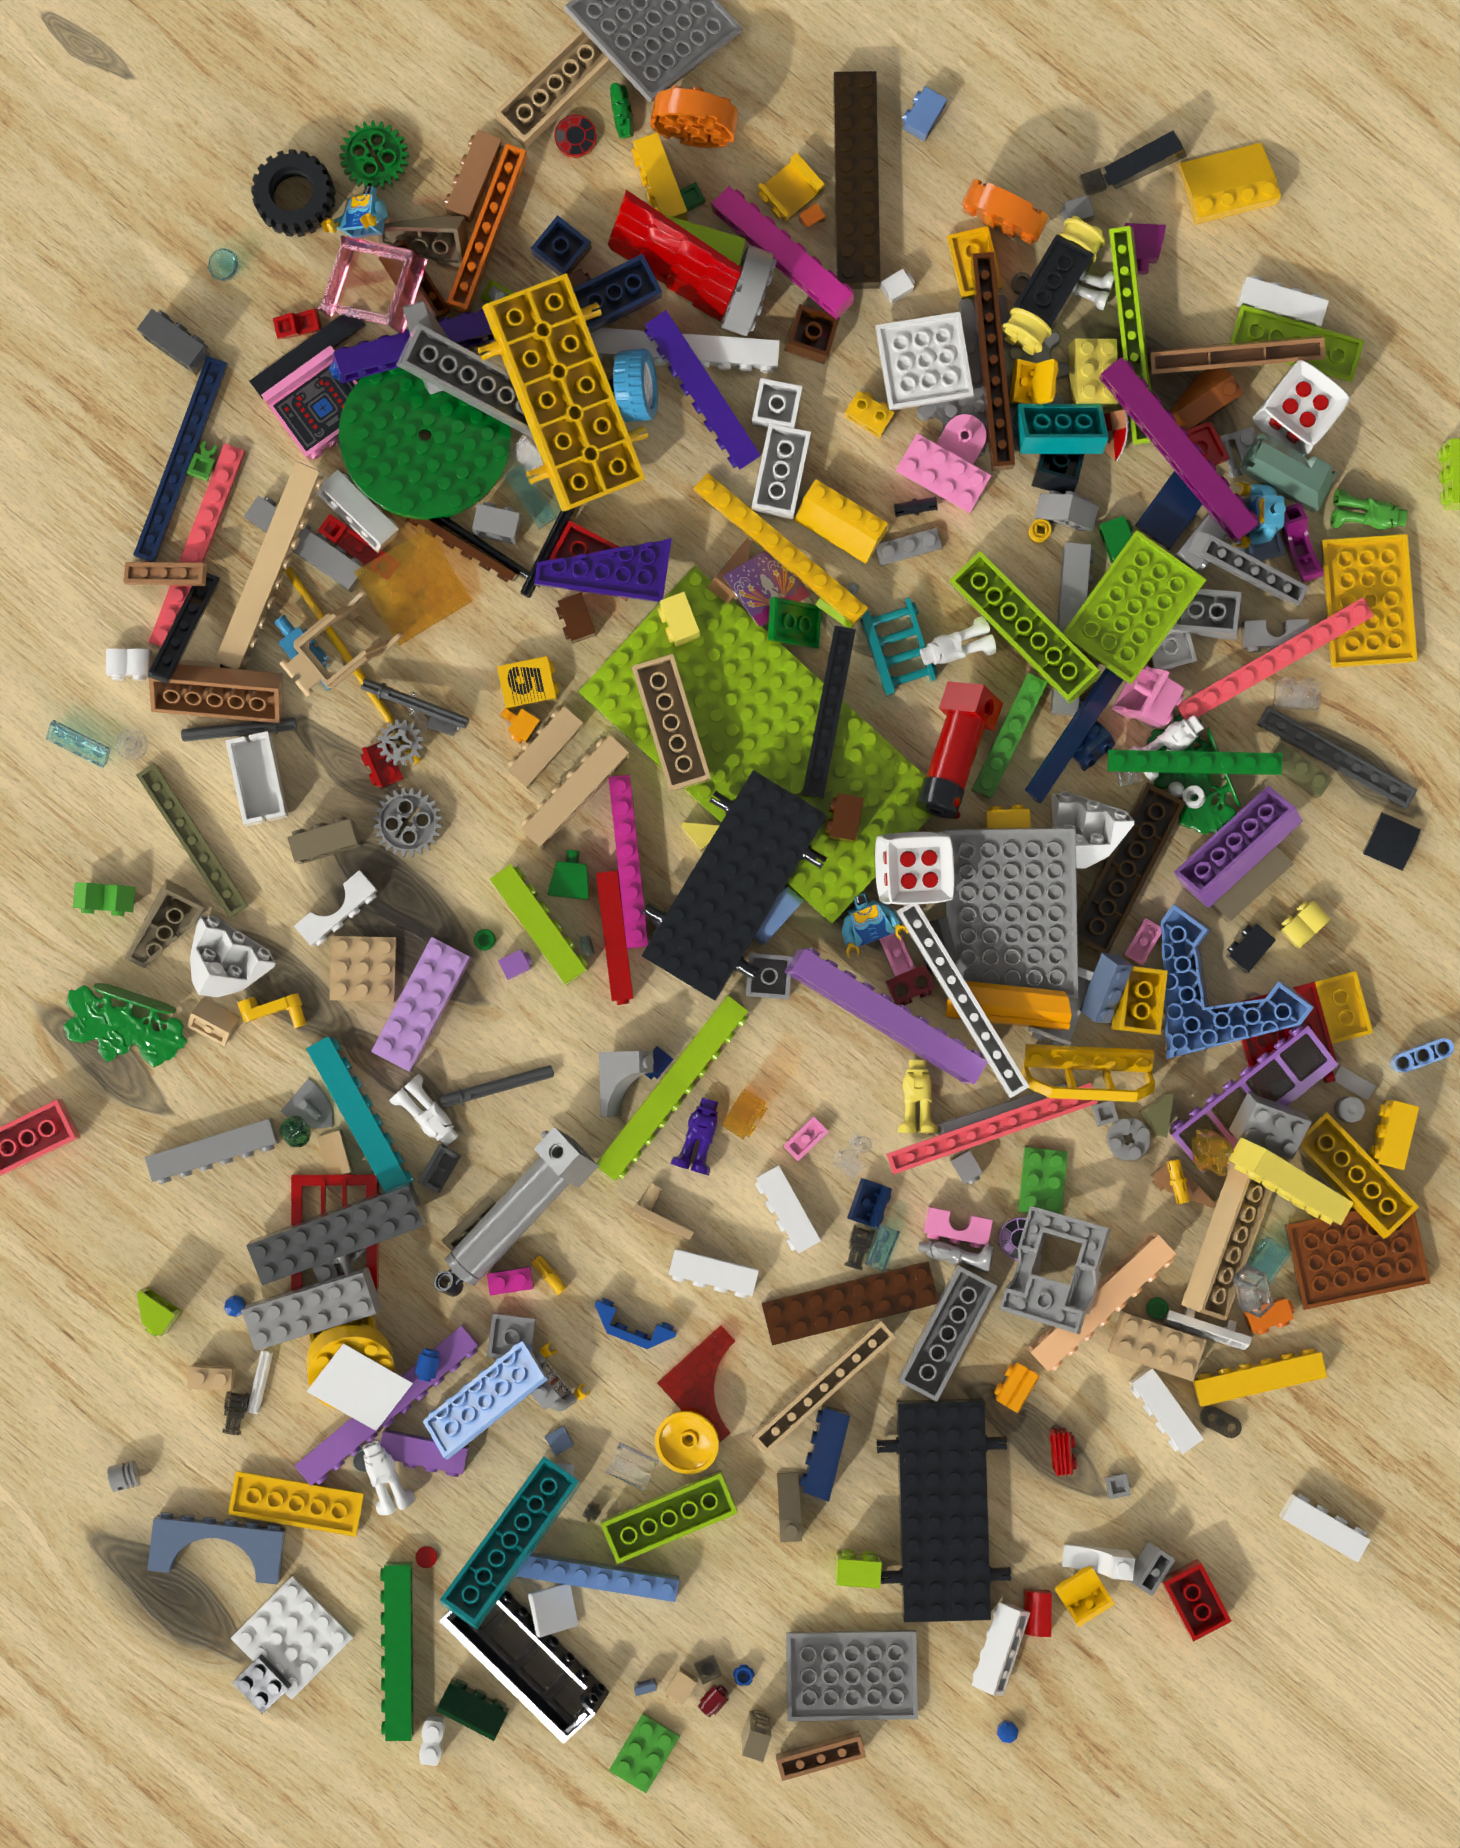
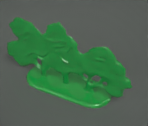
[1147,714,1241,834]
[63,983,188,1067]

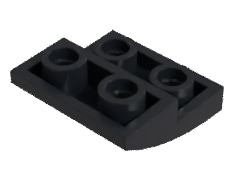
[1363,812,1421,871]

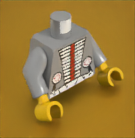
[531,1342,590,1411]

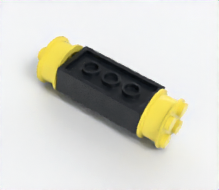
[1001,216,1106,355]

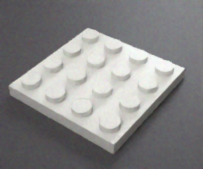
[875,312,974,410]
[231,1575,354,1700]

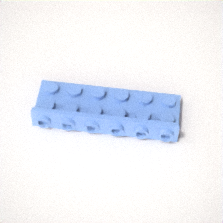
[423,1341,548,1460]

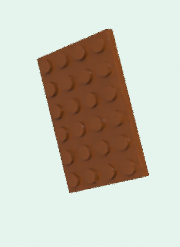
[1285,1198,1430,1310]

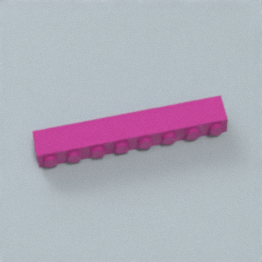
[711,186,854,320]
[608,775,649,949]

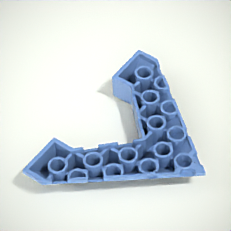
[1161,904,1314,1059]

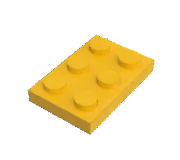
[946,226,1003,299]
[1315,971,1373,1044]

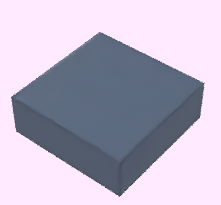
[545,1426,574,1456]
[634,1678,657,1696]

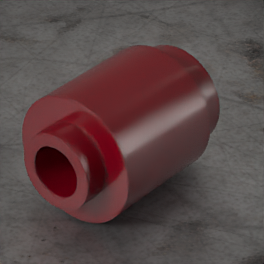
[698,1684,729,1717]

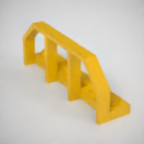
[1022,1044,1155,1102]

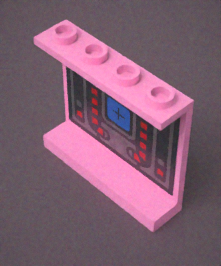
[261,345,357,460]

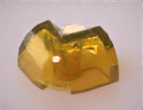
[1192,1129,1234,1177]

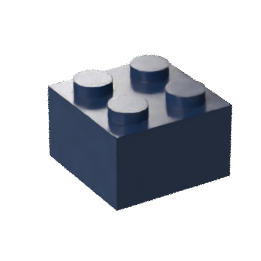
[531,215,592,276]

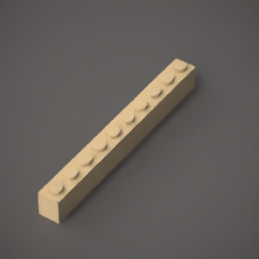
[214,461,324,670]

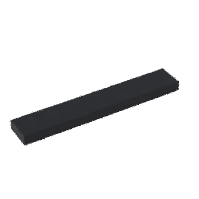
[249,307,366,400]
[148,573,220,684]

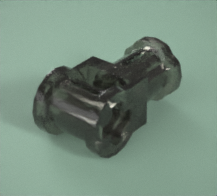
[844,1224,875,1270]
[222,1390,250,1435]

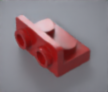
[360,741,404,789]

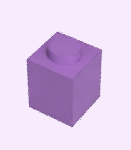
[498,949,533,980]

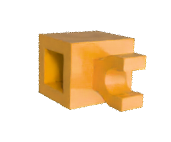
[500,708,541,744]

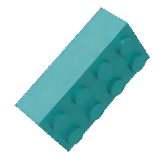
[1013,404,1109,454]

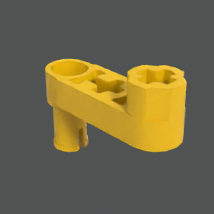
[237,993,307,1028]

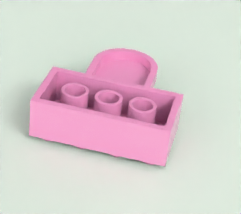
[896,414,991,513]

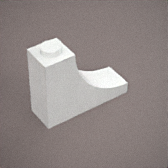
[1062,1544,1135,1581]

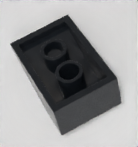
[1031,454,1085,494]

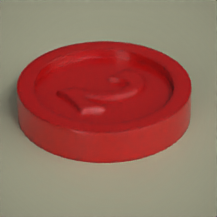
[415,1546,437,1568]

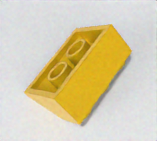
[1111,966,1168,1035]

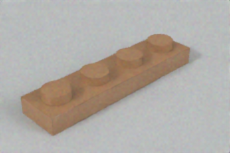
[123,562,207,586]

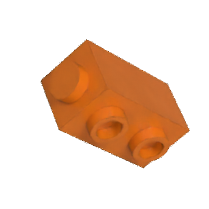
[1243,1297,1295,1335]

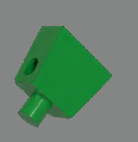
[548,850,589,900]

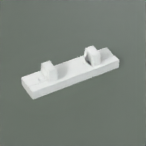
[1162,1307,1252,1350]

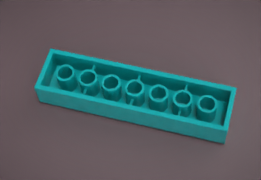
[440,1456,580,1630]

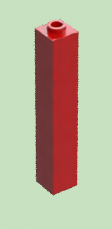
[596,870,634,1005]

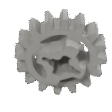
[377,719,424,766]

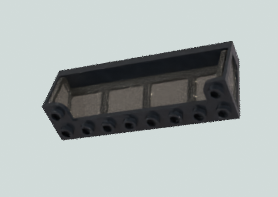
[439,1590,610,1744]

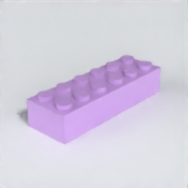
[371,937,472,1072]

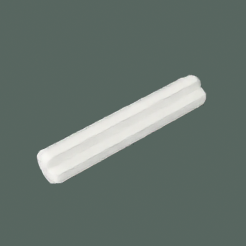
[247,1350,273,1414]

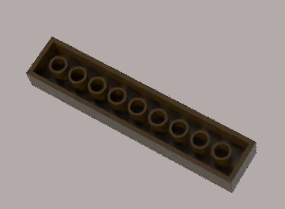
[833,71,880,289]

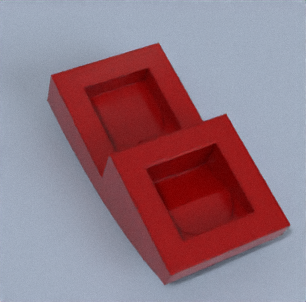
[273,308,322,339]

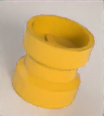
[1028,519,1052,543]

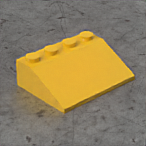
[1179,143,1281,225]

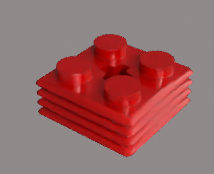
[1049,1427,1077,1477]

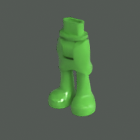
[1330,488,1408,530]

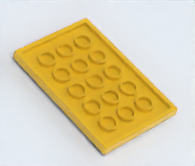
[1321,534,1418,668]

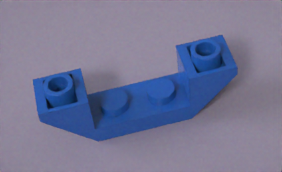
[595,1298,677,1349]

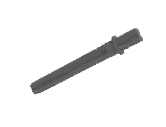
[361,678,469,729]
[181,717,297,742]
[440,1065,554,1108]

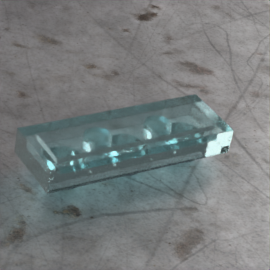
[504,464,557,529]
[46,720,111,768]

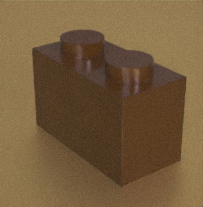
[555,592,597,644]

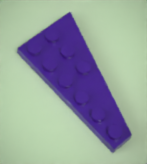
[534,538,672,603]

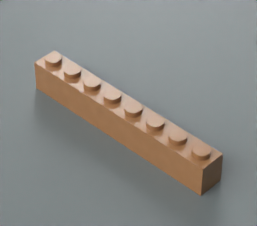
[1149,335,1325,374]

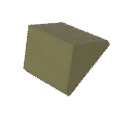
[1139,1094,1174,1138]

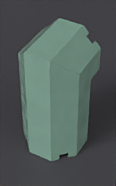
[1240,432,1337,513]

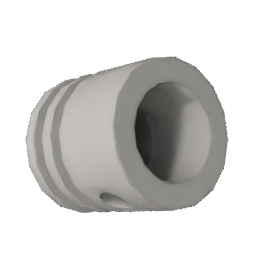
[1334,1097,1365,1122]
[107,1460,141,1492]

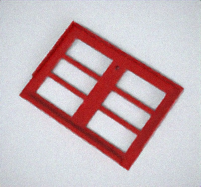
[291,1174,379,1291]

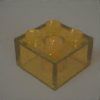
[721,1088,768,1139]

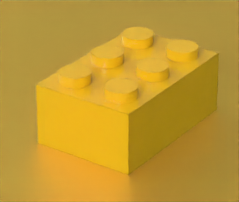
[1368,1100,1419,1170]

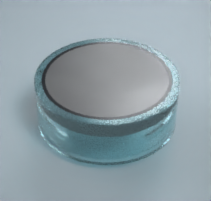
[580,934,595,957]
[353,1450,367,1472]

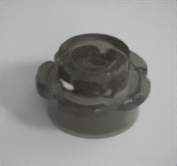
[582,1501,602,1522]

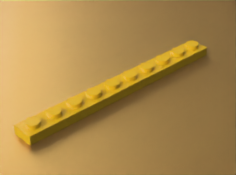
[693,472,868,625]

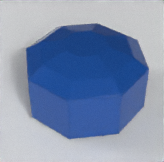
[224,1295,246,1317]
[997,1720,1018,1743]

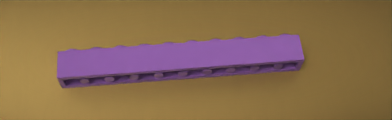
[295,1324,479,1486]

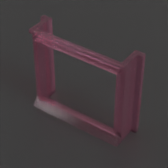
[318,235,427,333]

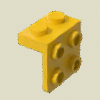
[1009,359,1059,404]
[1055,1566,1115,1627]

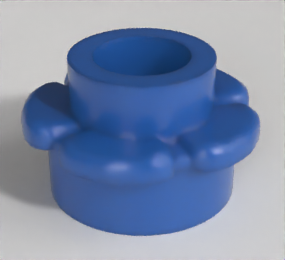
[733,1664,754,1686]

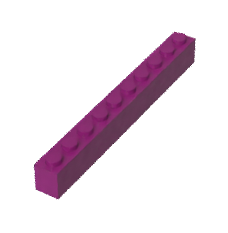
[1099,357,1259,544]

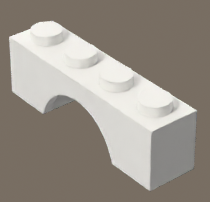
[294,870,378,946]

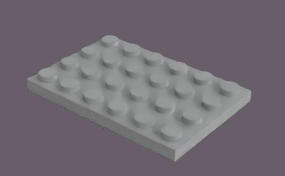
[786,1630,918,1721]

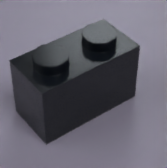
[1226,923,1276,973]

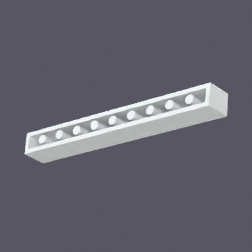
[590,328,780,373]
[897,904,1029,1098]

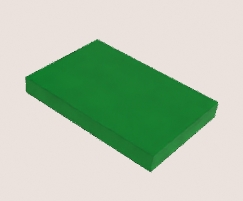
[768,597,821,649]

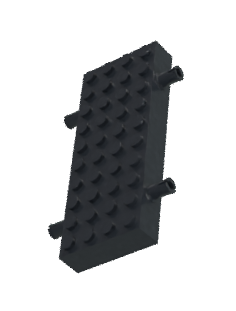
[641,770,828,1001]
[876,1398,1011,1623]

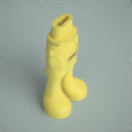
[898,1060,938,1134]

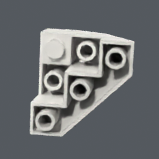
[1051,791,1134,869]
[190,915,276,998]

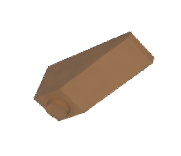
[708,538,751,604]
[1150,1158,1216,1208]

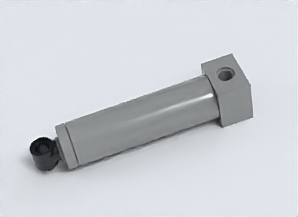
[434,1127,599,1297]

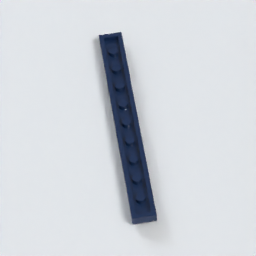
[133,356,228,562]

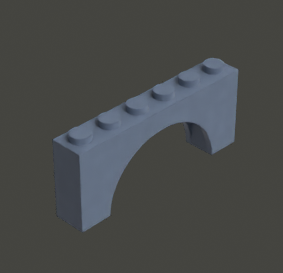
[147,1512,286,1585]

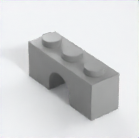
[1241,619,1309,653]

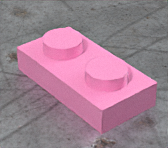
[1123,918,1162,966]
[879,930,915,977]
[783,1116,829,1161]

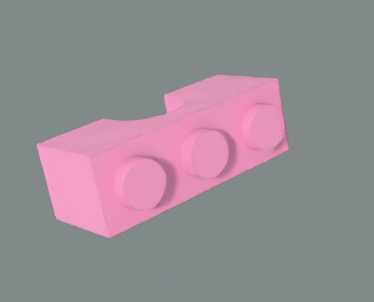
[923,1206,993,1249]

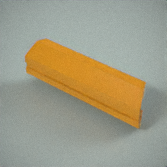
[945,981,1072,1031]

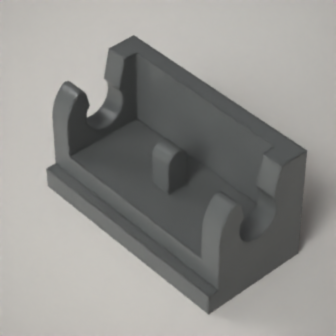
[418,1144,461,1193]

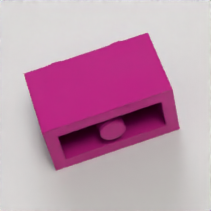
[487,1266,534,1296]

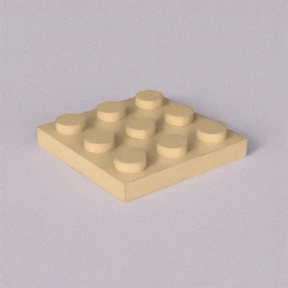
[330,936,397,1002]

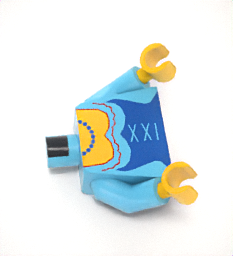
[321,186,388,238]
[1235,482,1286,549]
[842,892,909,959]

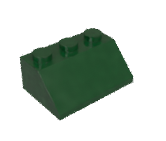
[436,1679,509,1741]

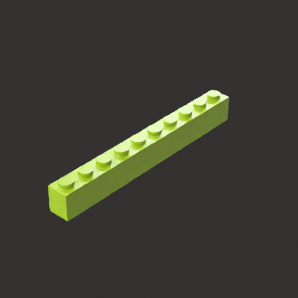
[1109,226,1152,446]
[597,995,749,1181]

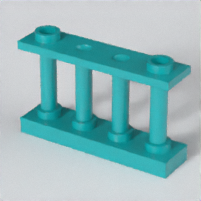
[860,598,938,697]

